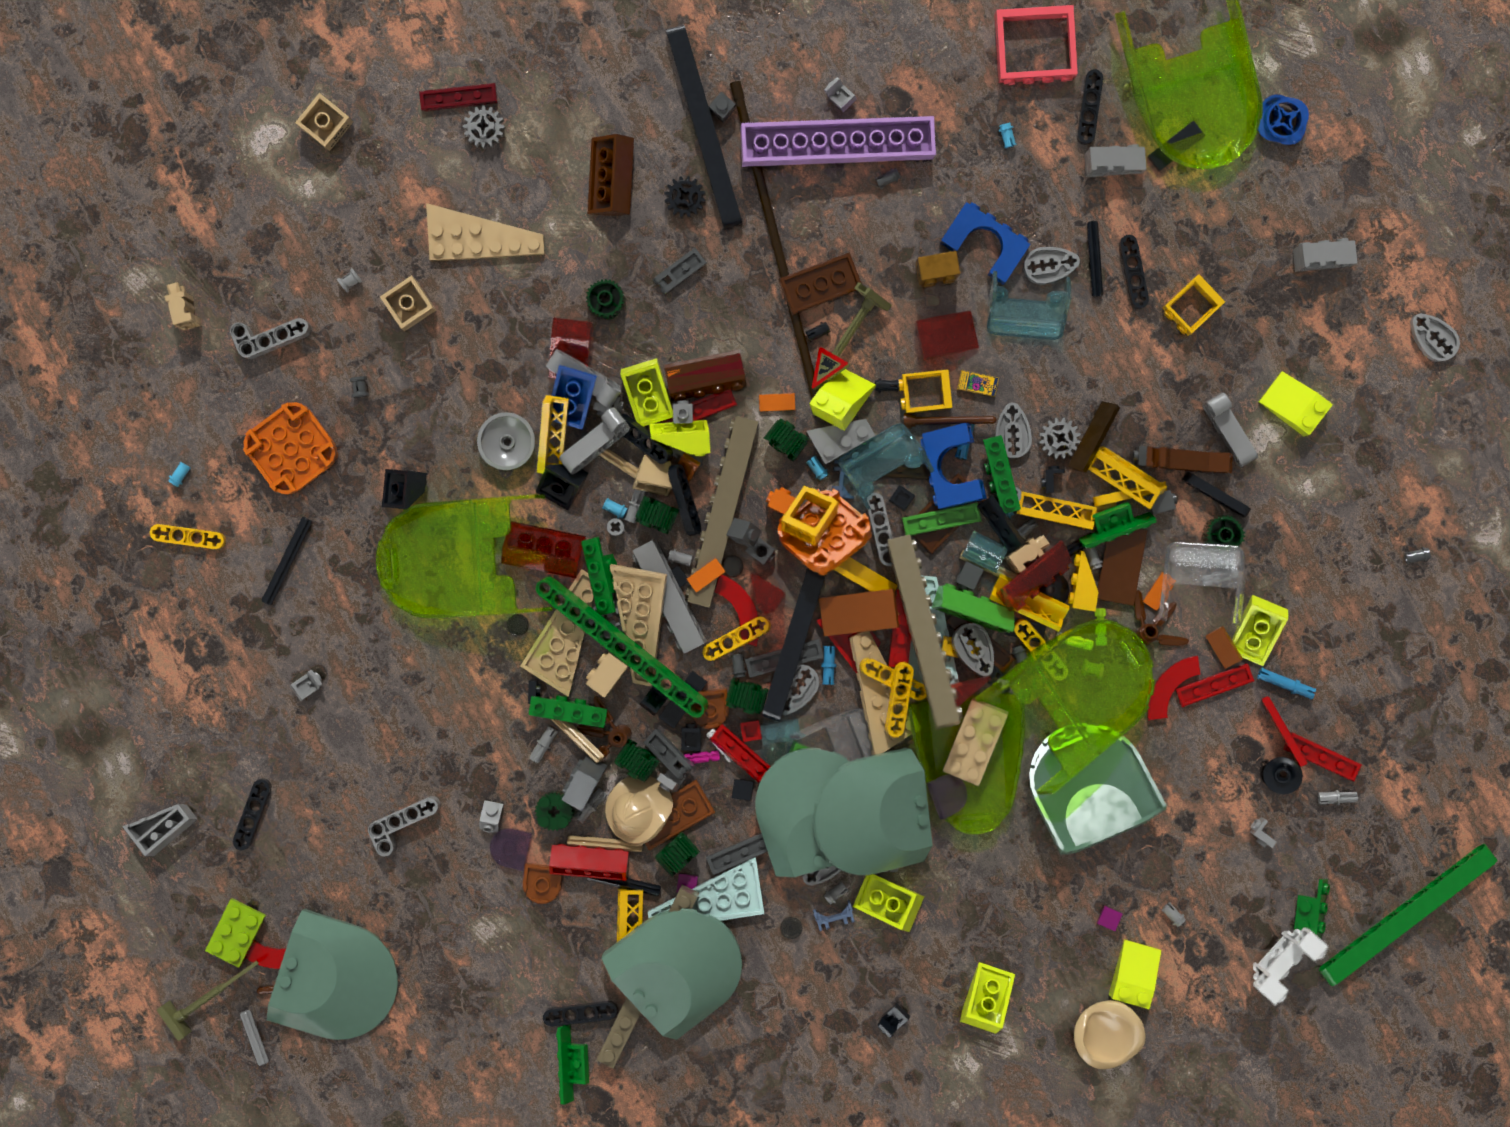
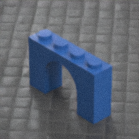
[940,202,1031,285]
[921,423,987,509]

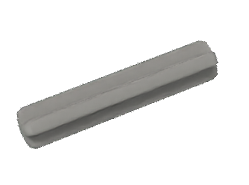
[240,1010,269,1066]

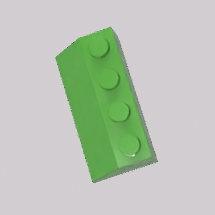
[932,583,1014,633]

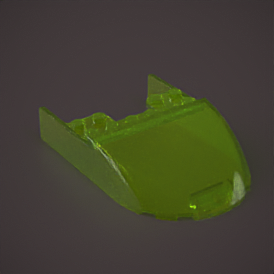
[1115,0,1263,169]
[376,494,553,619]
[975,619,1155,795]

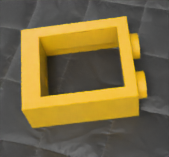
[1162,274,1225,336]
[898,369,953,414]
[781,486,838,546]

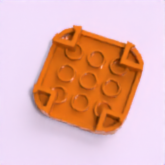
[243,402,338,495]
[777,488,872,575]

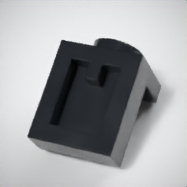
[528,680,541,704]

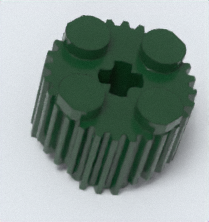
[586,279,626,320]
[764,418,809,462]
[635,496,679,534]
[1202,516,1245,554]
[726,678,769,714]
[614,739,660,782]
[535,790,575,831]
[655,832,700,877]

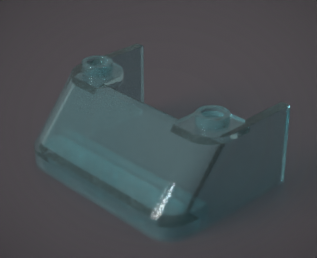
[987,271,1071,340]
[838,423,934,510]

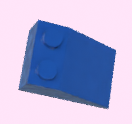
[551,365,597,430]

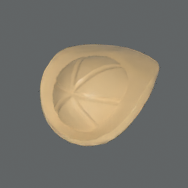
[605,776,673,845]
[1074,1000,1146,1069]

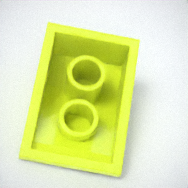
[621,358,673,427]
[809,369,876,431]
[1259,371,1333,437]
[649,420,710,456]
[1232,595,1288,666]
[853,874,925,932]
[1108,939,1161,1009]
[960,962,1015,1034]

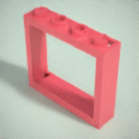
[995,5,1078,85]

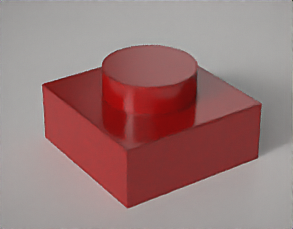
[740,720,762,742]

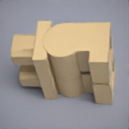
[165,282,202,330]
[1004,535,1050,573]

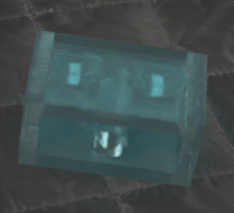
[961,531,1007,573]
[760,718,801,745]

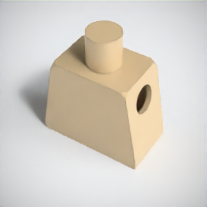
[632,450,672,496]

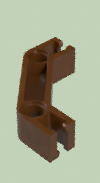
[1146,446,1233,473]

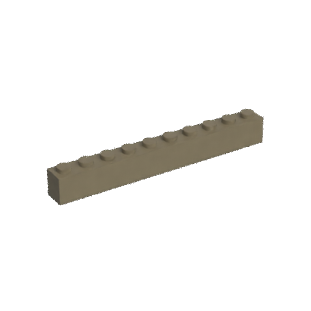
[685,416,759,608]
[887,535,962,730]
[596,884,699,1069]

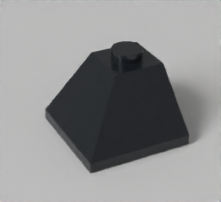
[535,464,589,511]
[382,469,427,509]

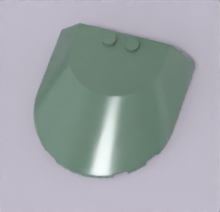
[1029,723,1167,855]
[755,748,849,877]
[813,748,933,875]
[602,908,742,1040]
[267,909,398,1040]

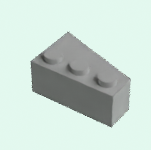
[806,419,876,465]

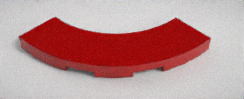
[714,575,759,647]
[1147,655,1201,720]
[246,939,286,969]

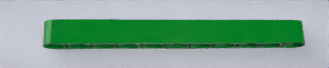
[536,576,708,718]
[1319,844,1497,986]

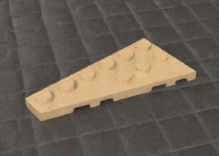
[426,203,545,261]
[610,564,667,686]
[520,569,594,697]
[849,631,920,755]

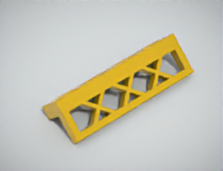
[537,395,569,474]
[1088,446,1167,509]
[1017,491,1097,530]
[833,557,897,592]
[989,573,1070,632]
[616,888,643,943]

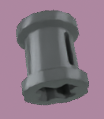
[350,376,369,398]

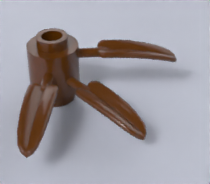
[1133,590,1189,647]
[577,696,632,760]

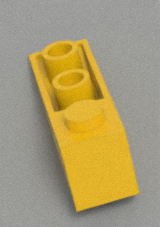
[1068,551,1099,612]

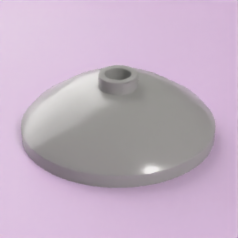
[477,412,535,470]

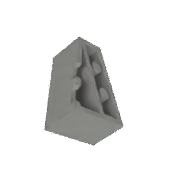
[1084,144,1146,177]
[1293,238,1357,272]
[122,804,198,856]

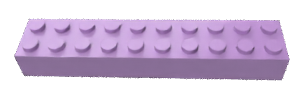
[740,116,936,167]

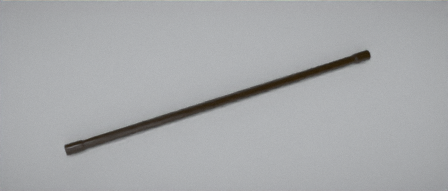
[730,81,819,417]

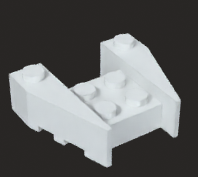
[1253,928,1328,1005]

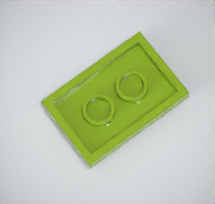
[205,898,266,968]

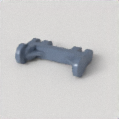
[831,460,857,499]
[813,900,855,931]

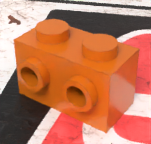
[766,487,796,515]

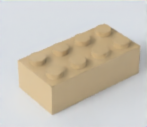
[943,698,1008,786]

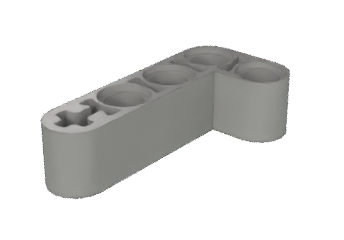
[230,318,312,359]
[546,349,621,408]
[1202,393,1258,468]
[559,407,630,474]
[865,493,916,566]
[368,796,441,856]

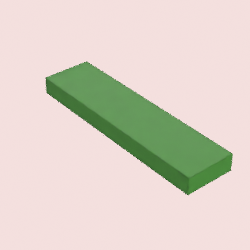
[902,502,981,536]

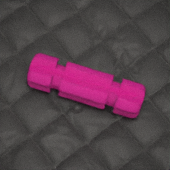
[683,750,720,764]

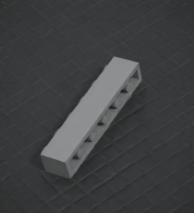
[632,539,707,654]

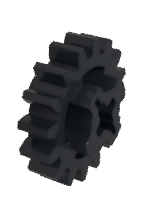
[664,176,706,218]

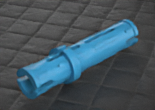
[1257,667,1316,700]

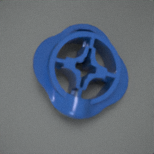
[1257,94,1309,145]

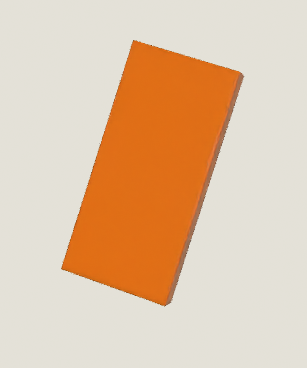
[759,393,795,412]
[687,558,726,593]
[1143,572,1176,611]

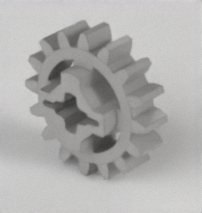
[463,105,505,149]
[1038,418,1081,459]

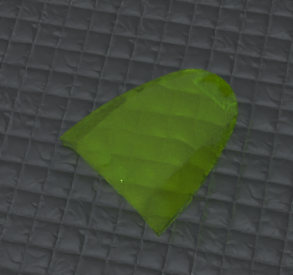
[908,693,1025,834]

